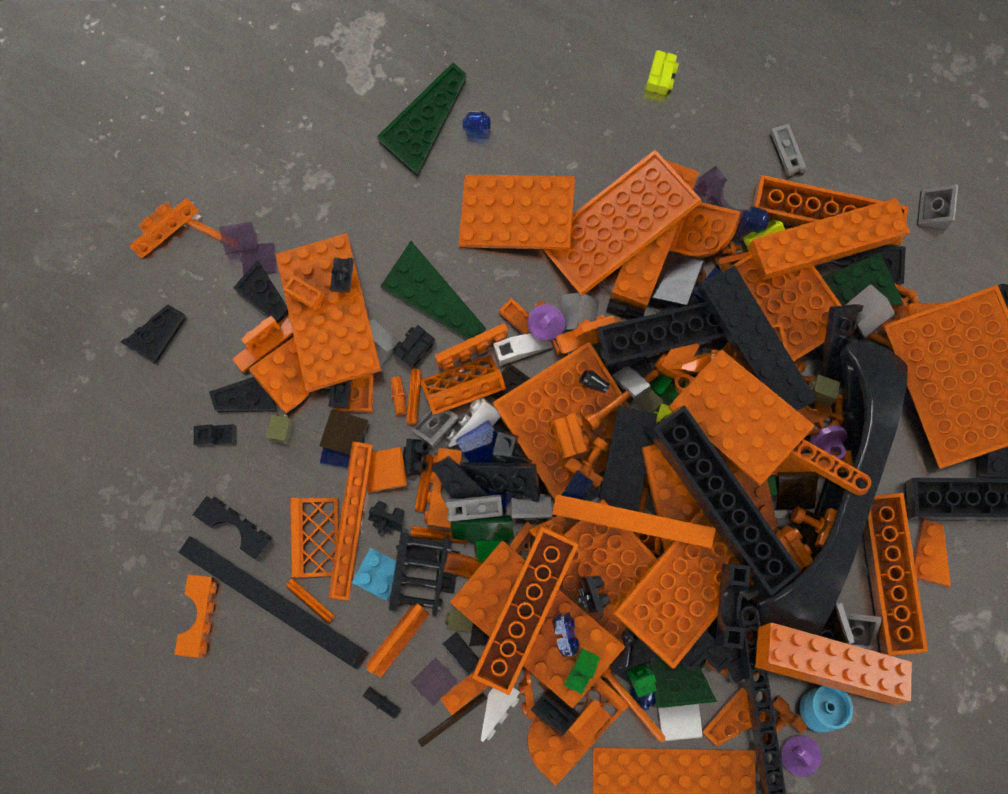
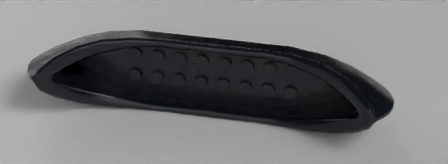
[753,342,908,636]

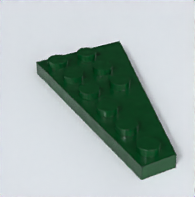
[377,62,466,174]
[381,241,486,340]
[822,253,904,306]
[650,657,717,708]

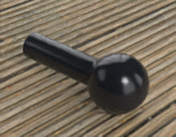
[621,628,637,667]

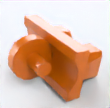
[714,241,751,272]

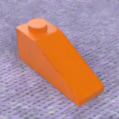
[670,350,731,375]

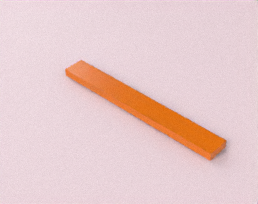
[328,442,373,601]
[552,494,716,548]

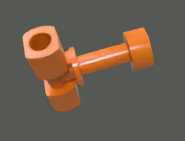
[563,437,610,488]
[791,507,838,549]
[762,695,807,743]

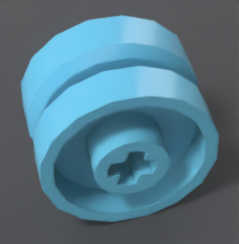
[800,686,853,733]

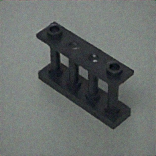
[389,528,452,617]

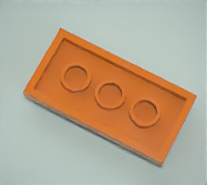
[435,323,508,371]

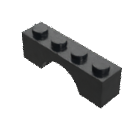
[192,496,273,562]
[715,564,750,649]

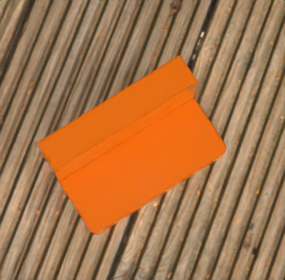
[567,699,611,746]

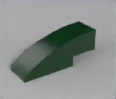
[451,515,514,541]

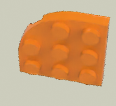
[669,202,742,258]
[249,337,310,414]
[528,715,597,786]

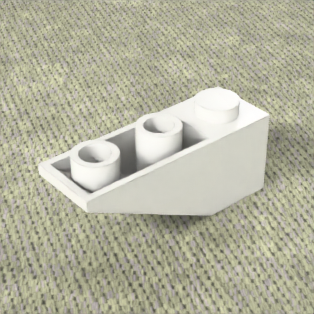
[493,333,553,366]
[444,397,500,447]
[481,687,520,742]

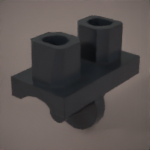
[330,258,354,293]
[403,439,429,475]
[368,501,404,535]
[574,576,610,613]

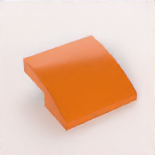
[367,447,407,493]

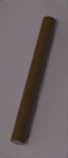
[418,693,488,747]

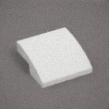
[658,704,702,741]

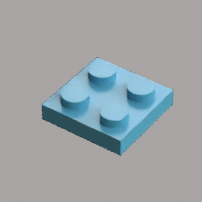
[352,548,405,601]

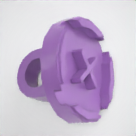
[527,304,565,342]
[809,425,847,461]
[780,735,822,777]

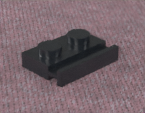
[531,688,580,737]

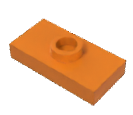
[282,275,325,310]
[498,298,530,335]
[444,552,484,578]

